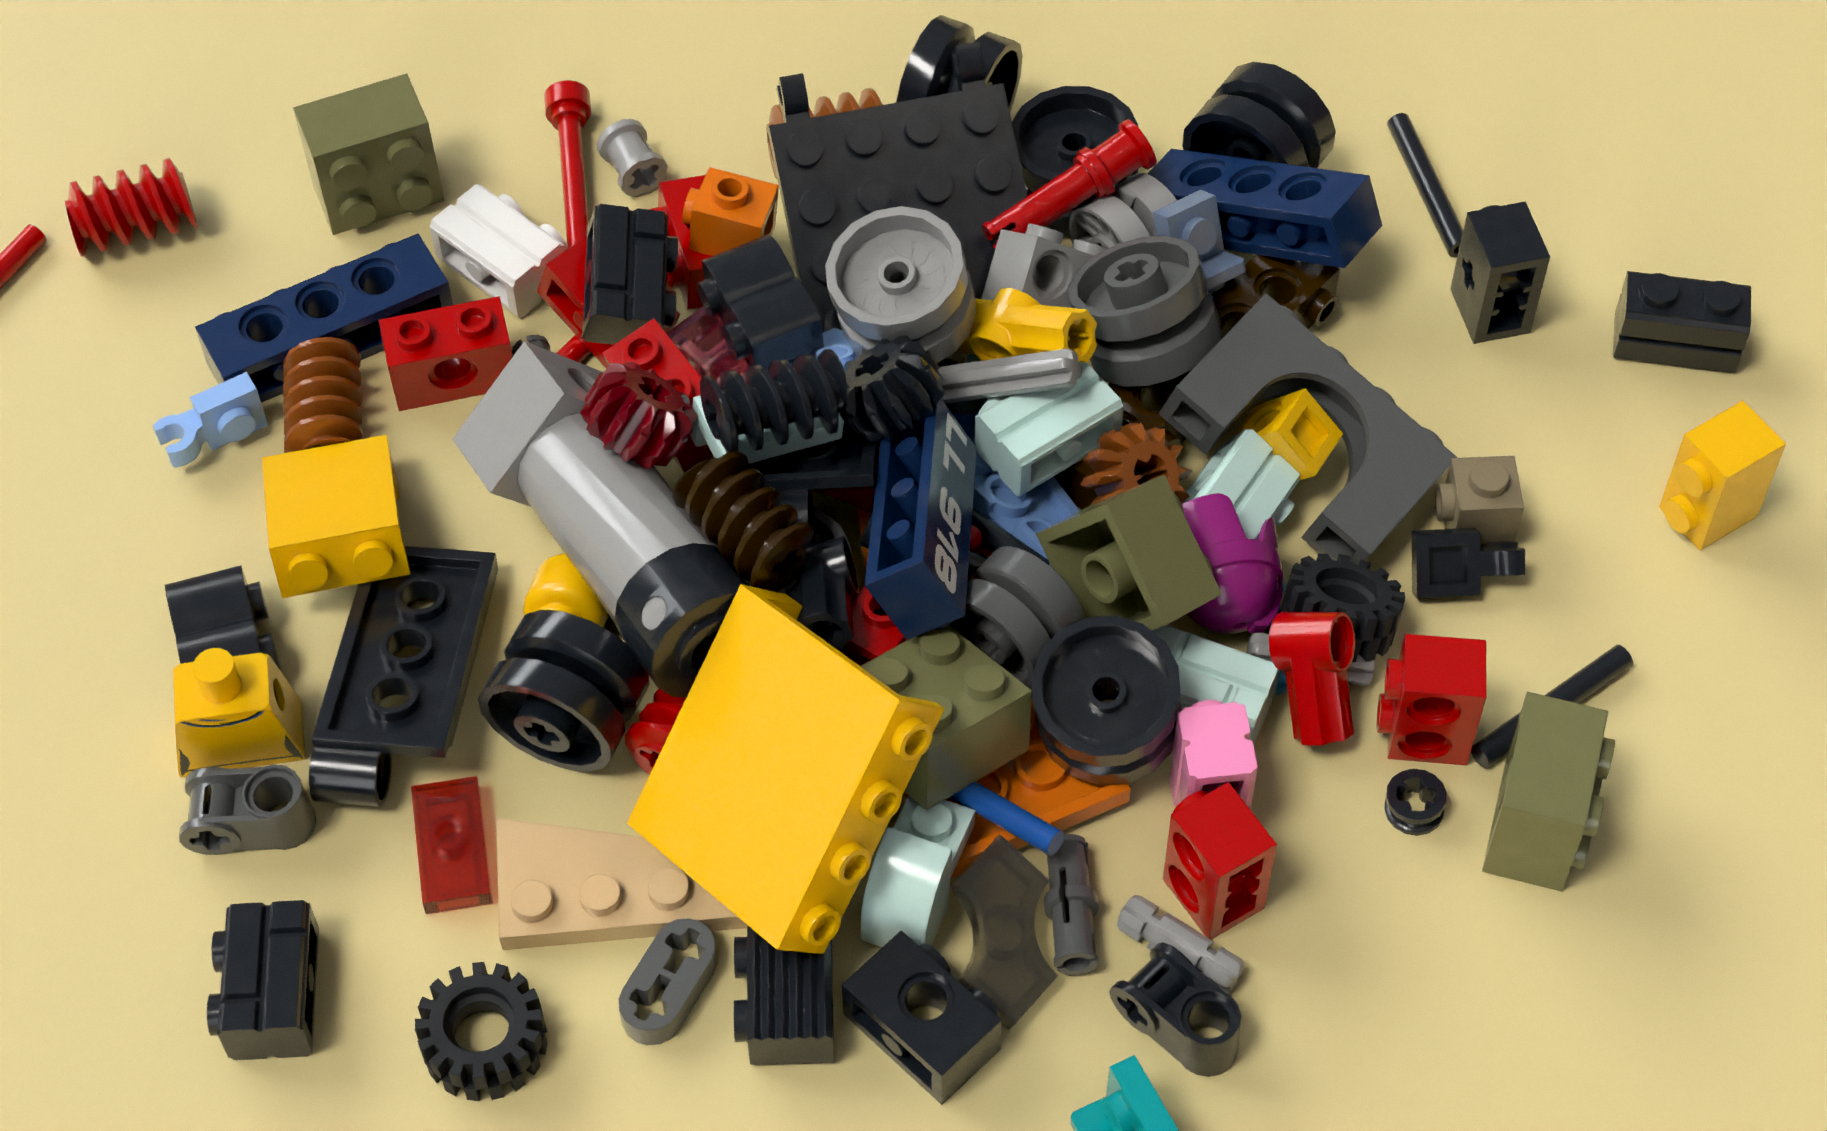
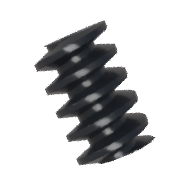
[700,349,849,453]

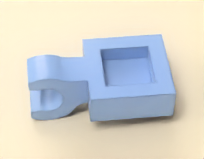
[153,372,268,467]

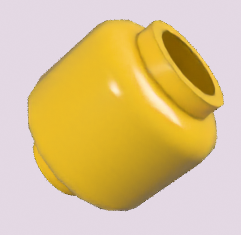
[523,554,609,628]

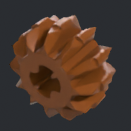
[1080,423,1192,505]

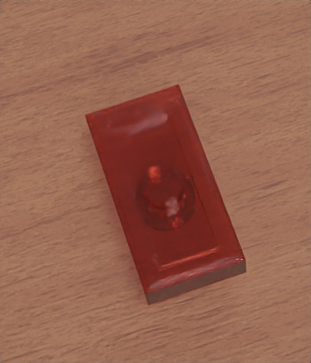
[411,776,493,914]

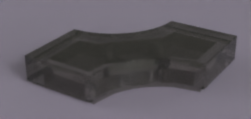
[951,834,1058,1030]

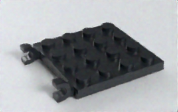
[768,41,1027,333]

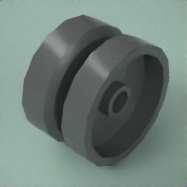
[1068,236,1222,387]

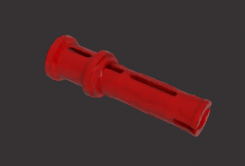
[981,119,1157,250]

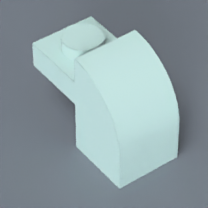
[860,796,975,947]

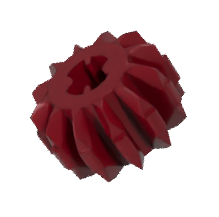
[580,361,697,469]

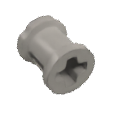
[597,119,668,197]

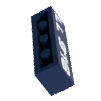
[864,399,977,640]

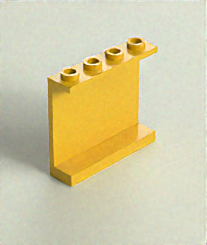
[627,584,945,954]

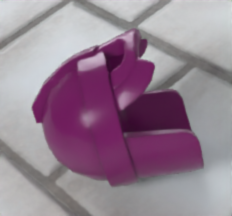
[1182,493,1283,635]

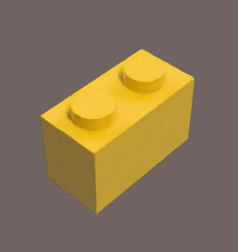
[1659,400,1786,551]

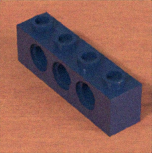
[1147,149,1382,268]
[195,233,453,403]

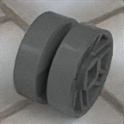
[950,546,1085,689]

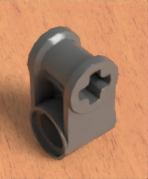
[179,764,317,855]

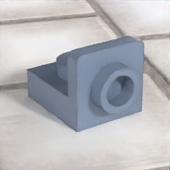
[1153,190,1246,293]

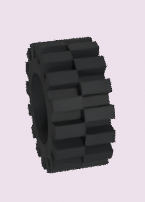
[1280,553,1405,662]
[415,962,548,1101]

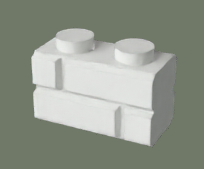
[429,184,567,318]

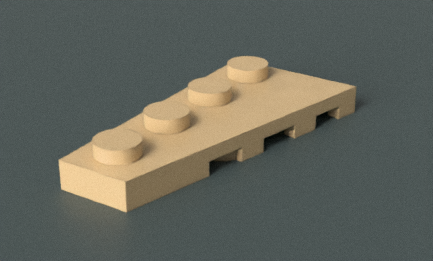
[496,818,747,950]

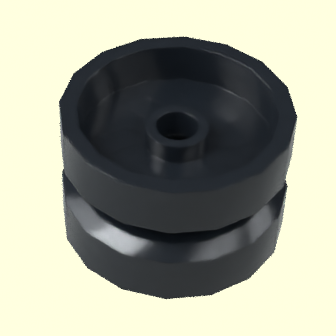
[896,15,1023,112]
[1182,61,1336,168]
[1012,86,1139,237]
[478,610,650,772]
[1031,615,1182,786]

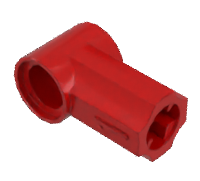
[1269,612,1355,746]

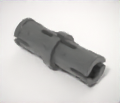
[1044,834,1099,975]

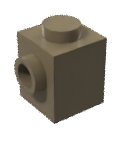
[1435,456,1524,546]

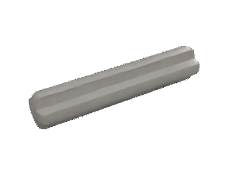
[938,349,1082,404]

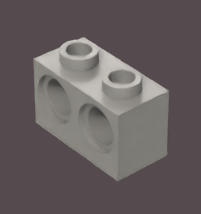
[981,224,1107,308]

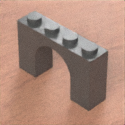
[1159,294,1457,565]

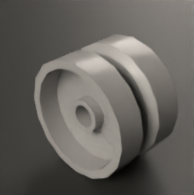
[825,206,977,363]

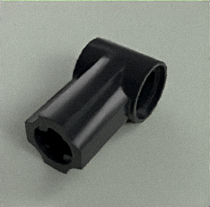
[784,536,859,653]

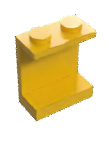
[262,434,410,598]

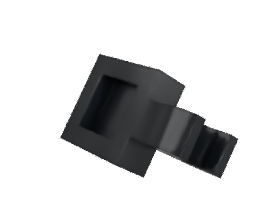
[1411,528,1525,598]

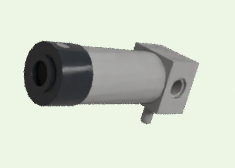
[452,341,752,698]

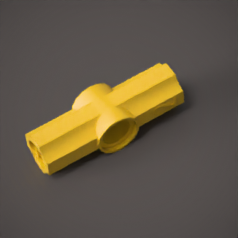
[955,288,1097,363]

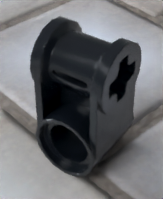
[1109,942,1241,1077]

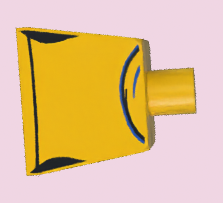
[173,648,306,777]

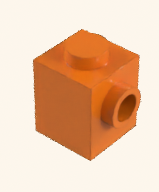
[682,167,779,256]

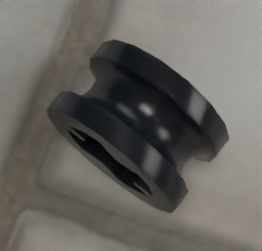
[1384,769,1447,836]

